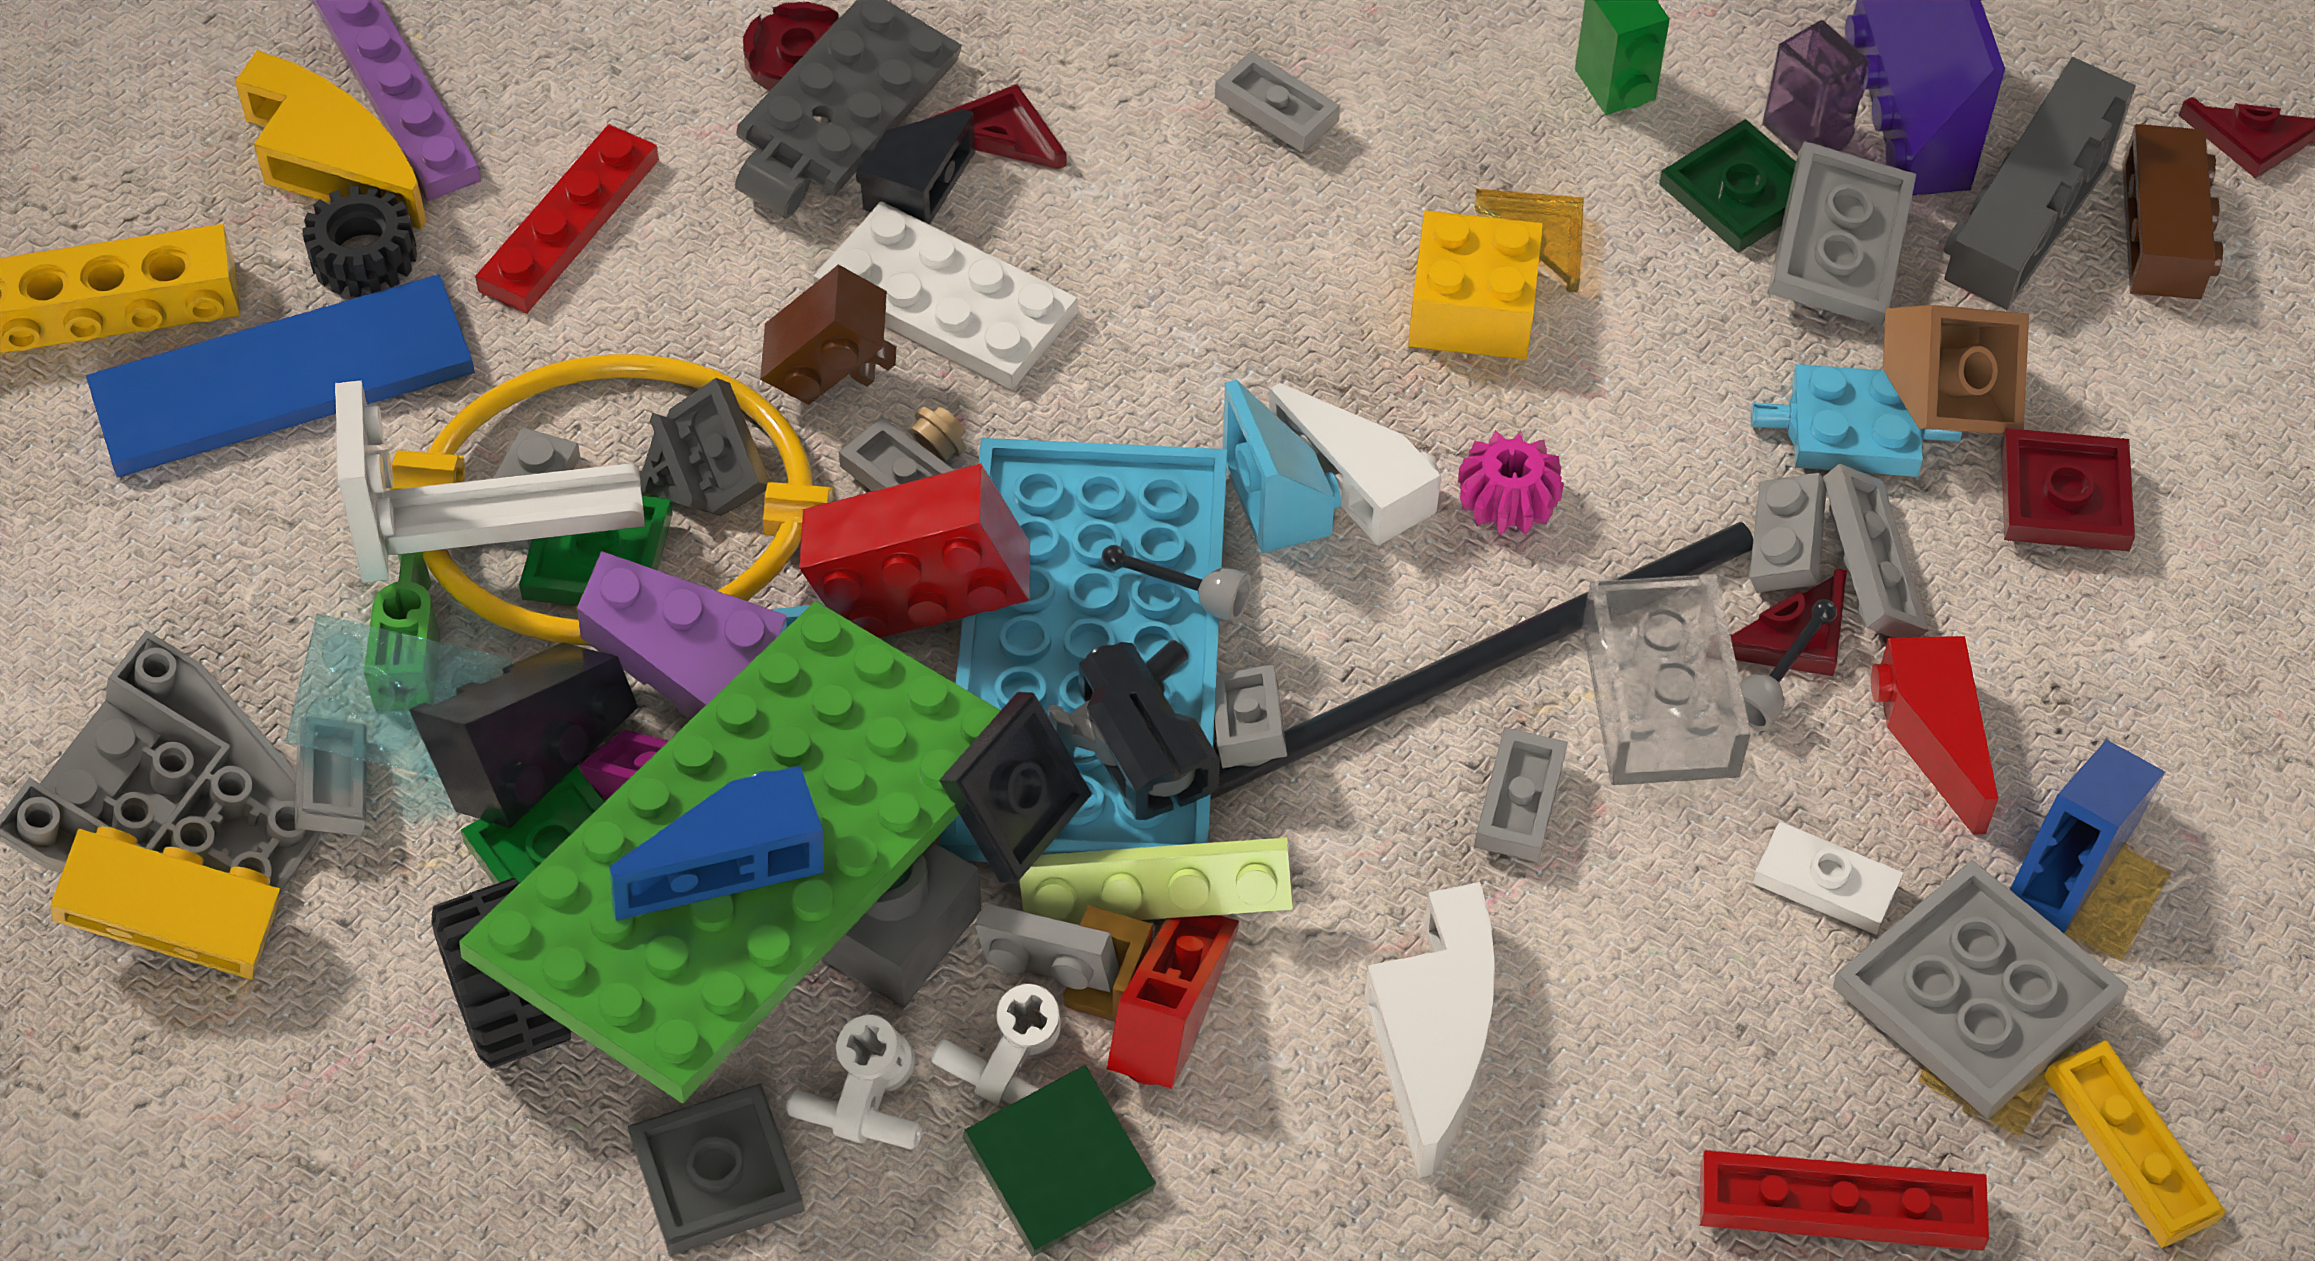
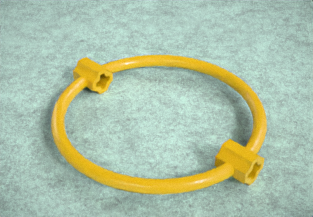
[390,354,834,646]

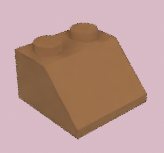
[1883,305,2029,435]

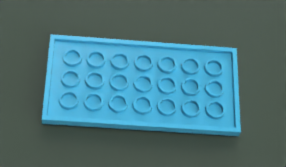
[939,438,1228,862]

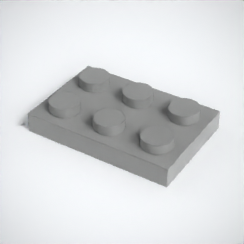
[1767,141,1916,327]

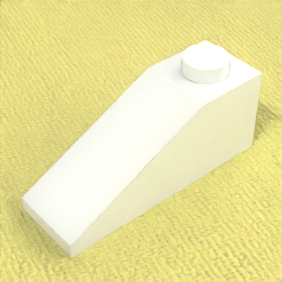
[1269,383,1441,546]

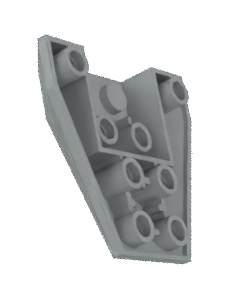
[0,630,325,893]

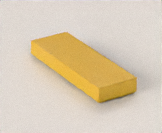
[2044,1040,2226,1249]

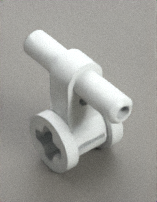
[931,984,1061,1106]
[786,1015,922,1150]

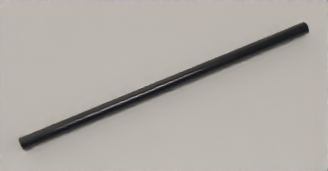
[1210,522,1753,800]

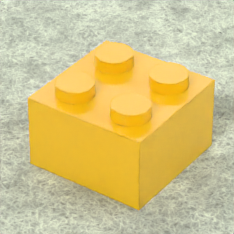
[1408,210,1543,360]

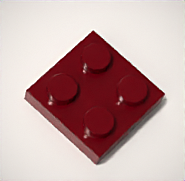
[2001,428,2135,552]

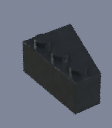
[409,642,638,828]

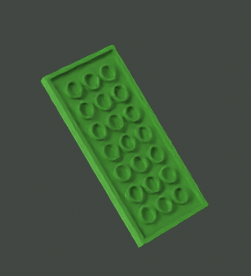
[459,601,1001,1104]

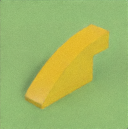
[235,50,426,229]

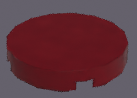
[743,2,839,91]

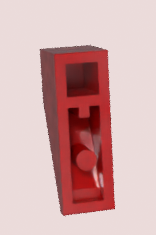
[1871,636,1999,834]
[1106,915,1239,1089]

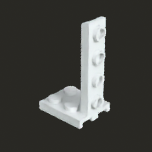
[335,380,645,583]

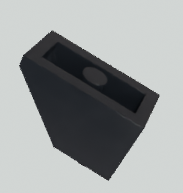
[856,109,975,225]

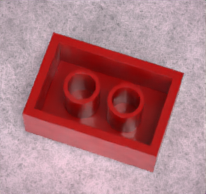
[799,464,1030,638]

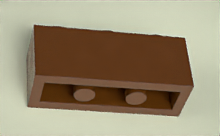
[2122,124,2223,300]

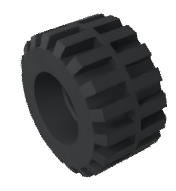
[431,877,572,1069]

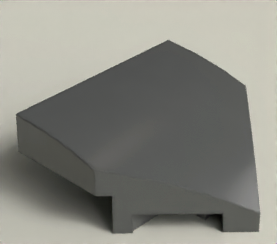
[639,378,770,516]

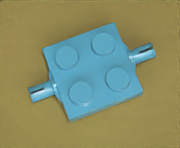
[1750,364,1962,477]

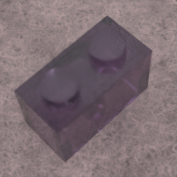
[1762,19,1870,155]

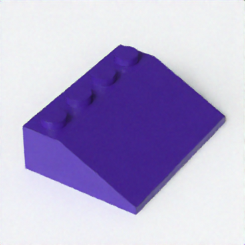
[1845,0,2005,196]

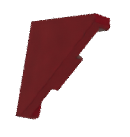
[924,84,1066,169]
[2178,97,2315,178]
[1716,568,1847,676]

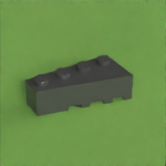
[1943,57,2136,310]

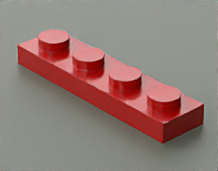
[475,124,659,314]
[1700,1150,1989,1251]

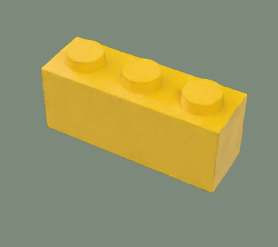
[50,827,280,980]

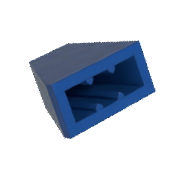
[2009,739,2166,933]

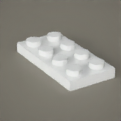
[813,201,1078,390]

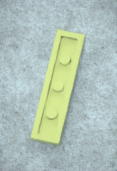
[1019,837,1293,925]

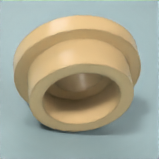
[909,407,966,463]

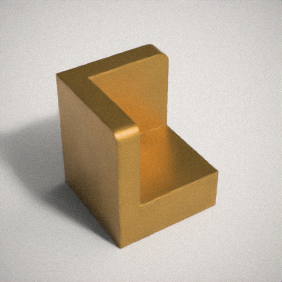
[1063,905,1152,1022]

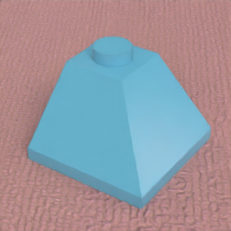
[1222,380,1341,553]

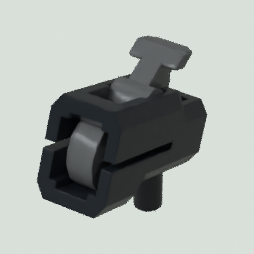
[1047,640,1220,820]

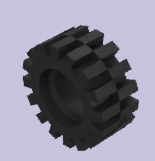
[302,186,417,297]

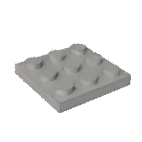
[1833,860,2128,1119]

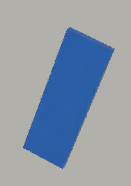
[85,274,475,478]

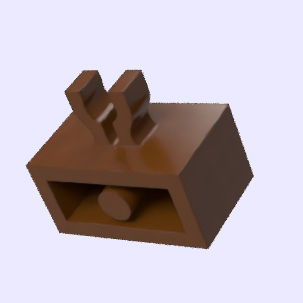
[760,264,897,405]

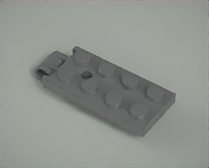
[735,0,962,219]

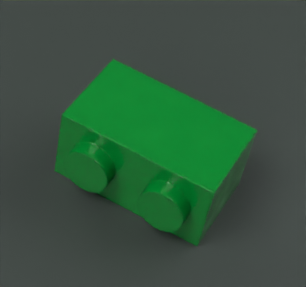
[1575,0,1670,115]

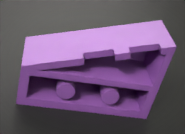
[577,551,787,720]

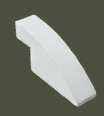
[1364,882,1495,1178]

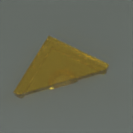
[1474,189,1584,293]

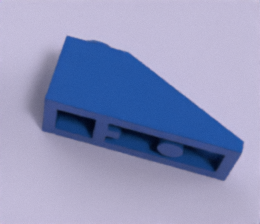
[609,766,823,920]

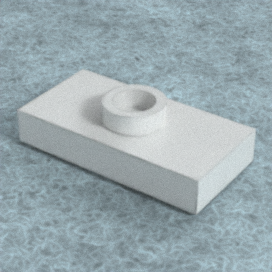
[1752,821,1904,936]

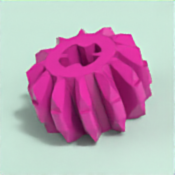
[1458,430,1564,536]

